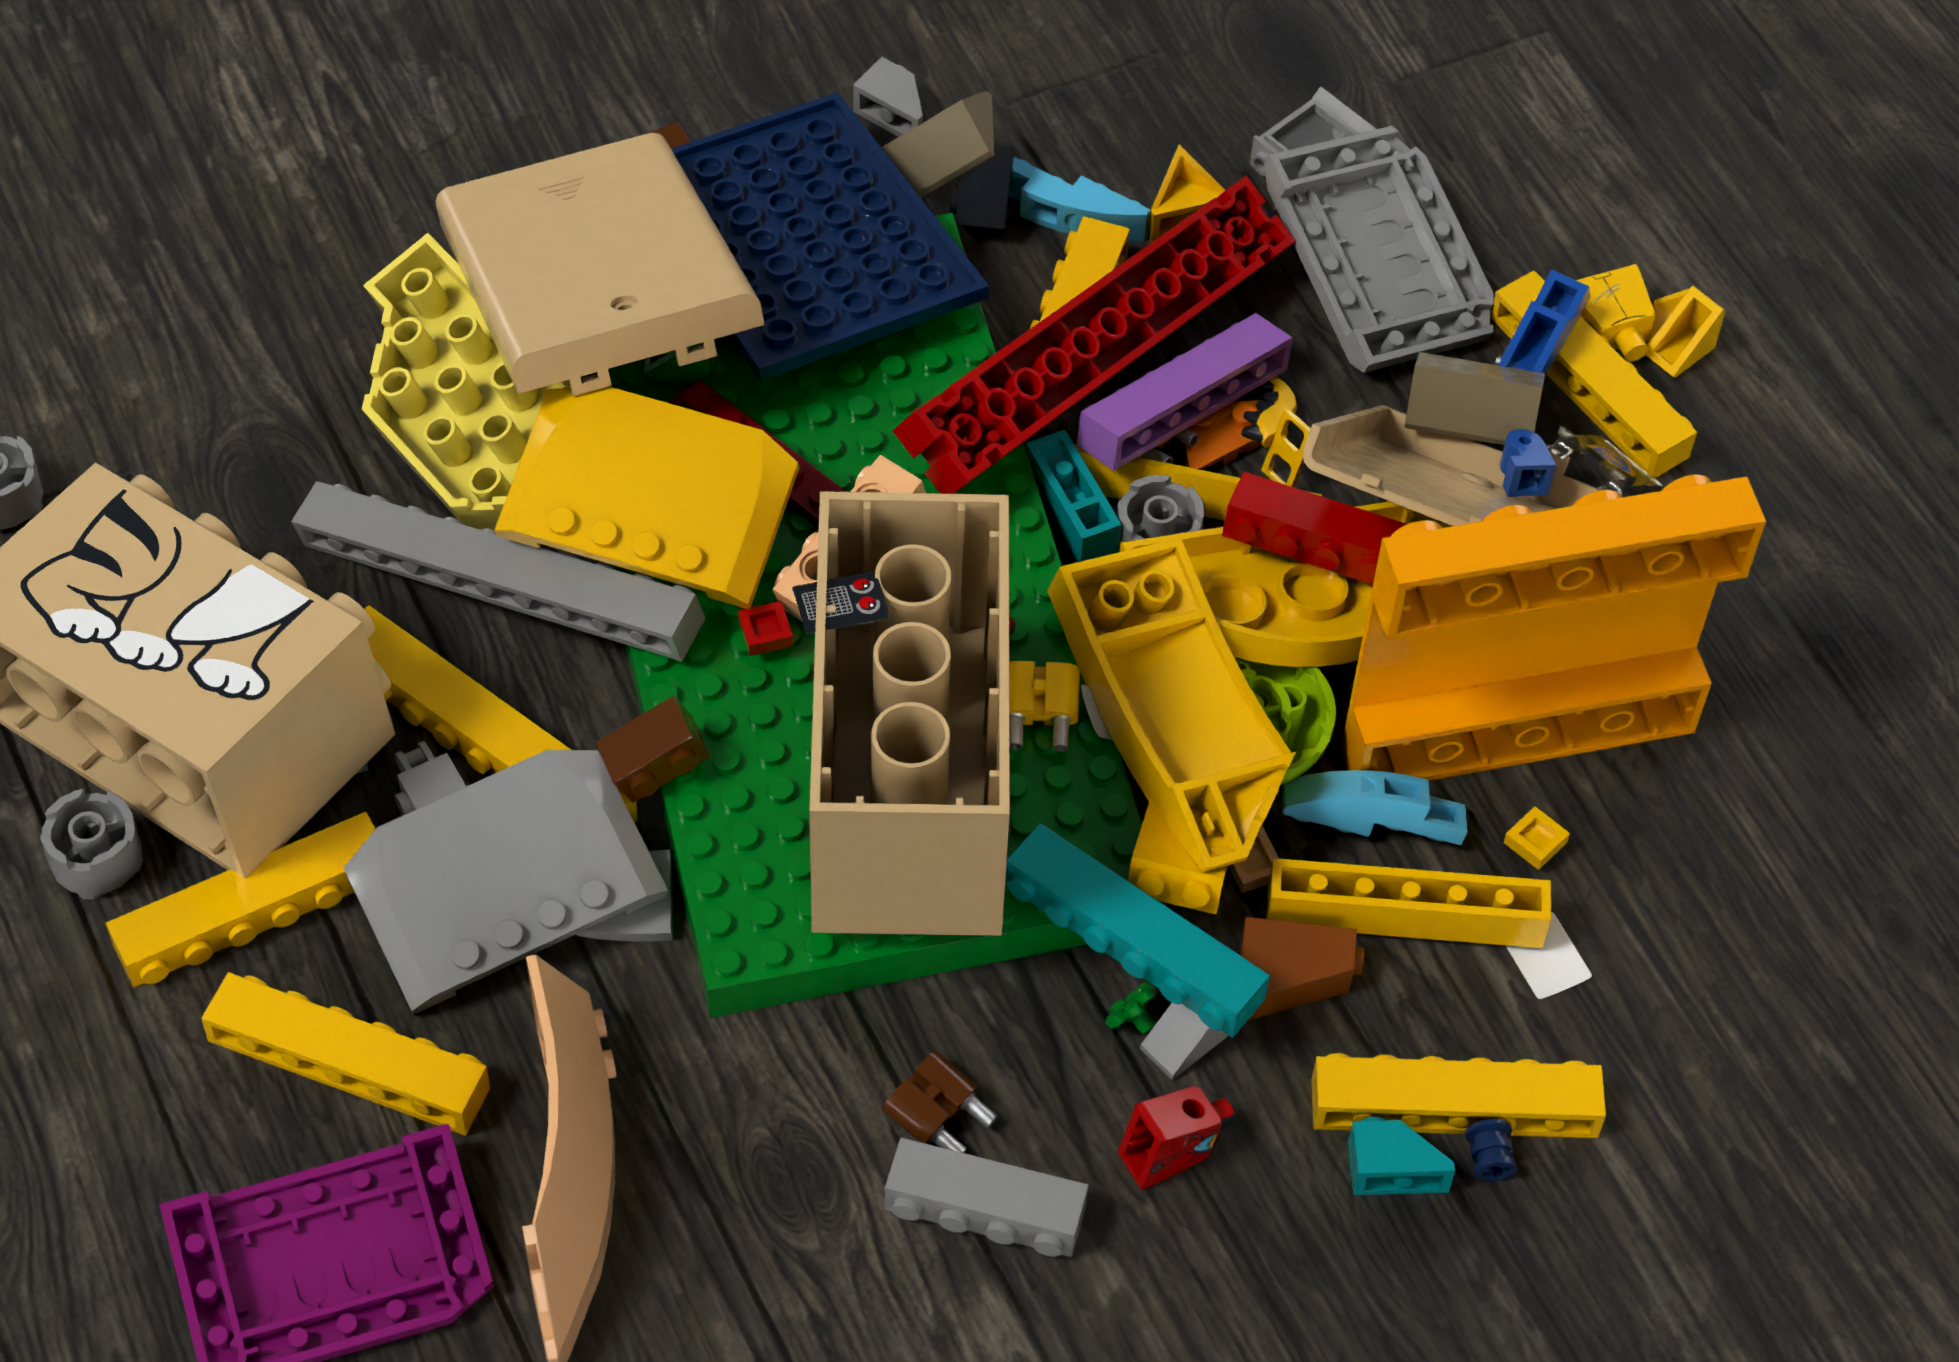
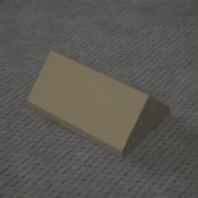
[881,91,994,198]
[1404,352,1545,445]

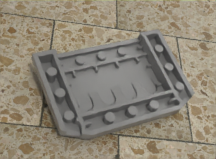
[1264,126,1494,373]
[344,750,668,1015]

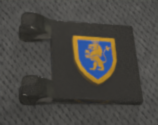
[1547,427,1663,495]

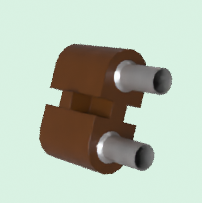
[882,1050,998,1153]

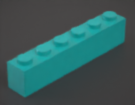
[1005,823,1270,1038]

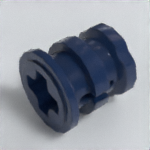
[1465,1119,1518,1181]

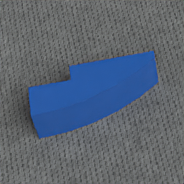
[1498,269,1590,374]

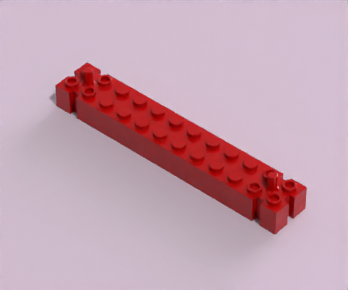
[893,175,1296,494]

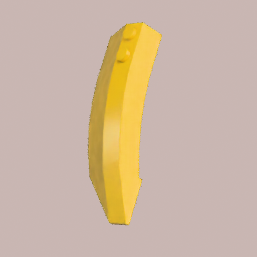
[1047,537,1296,872]

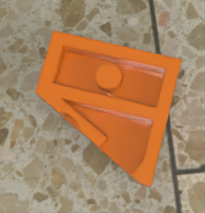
[1182,400,1262,470]

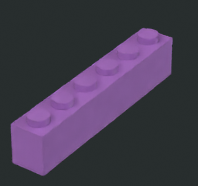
[1077,313,1293,471]

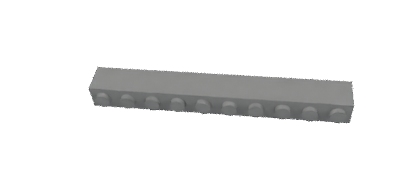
[291,481,706,662]

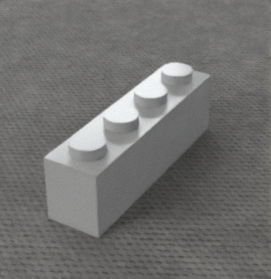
[884,1137,1089,1257]

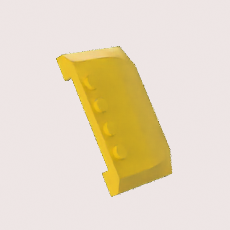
[494,386,799,610]

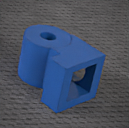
[1499,429,1556,497]

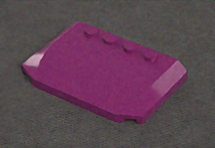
[159,1123,494,1362]

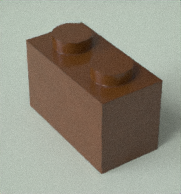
[595,695,711,803]

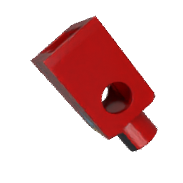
[1117,1086,1235,1191]

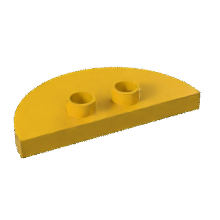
[1119,501,1452,667]

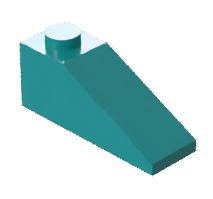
[1026,429,1122,563]

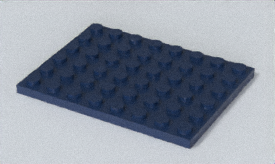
[671,92,989,381]

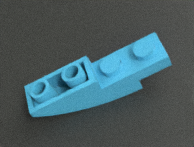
[1010,157,1151,242]
[1282,770,1467,846]

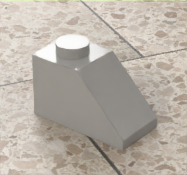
[853,57,923,137]
[1140,1003,1229,1080]

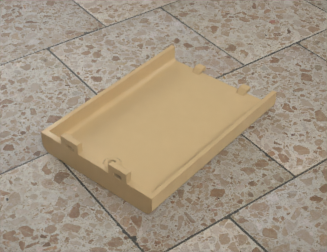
[436,133,764,396]
[1303,405,1602,526]

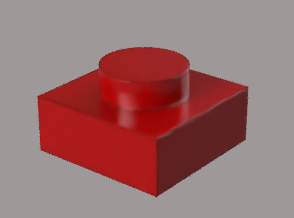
[738,601,793,656]

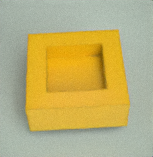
[1504,806,1570,870]

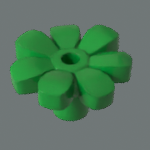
[1105,981,1156,1034]

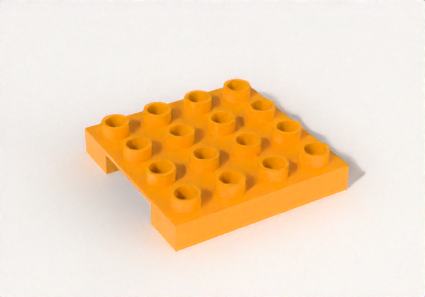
[1341,475,1766,781]

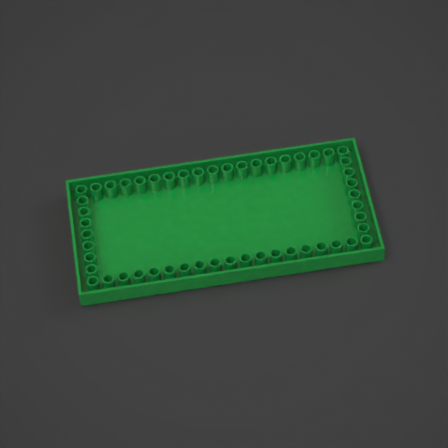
[581,213,1166,1018]

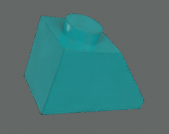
[1348,1117,1455,1195]

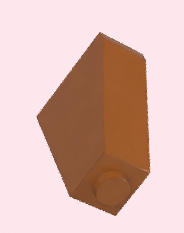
[1240,917,1364,1020]

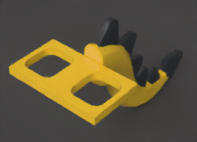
[1241,377,1311,488]

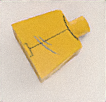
[1576,264,1655,362]

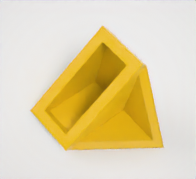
[1148,144,1225,242]
[1645,285,1726,378]

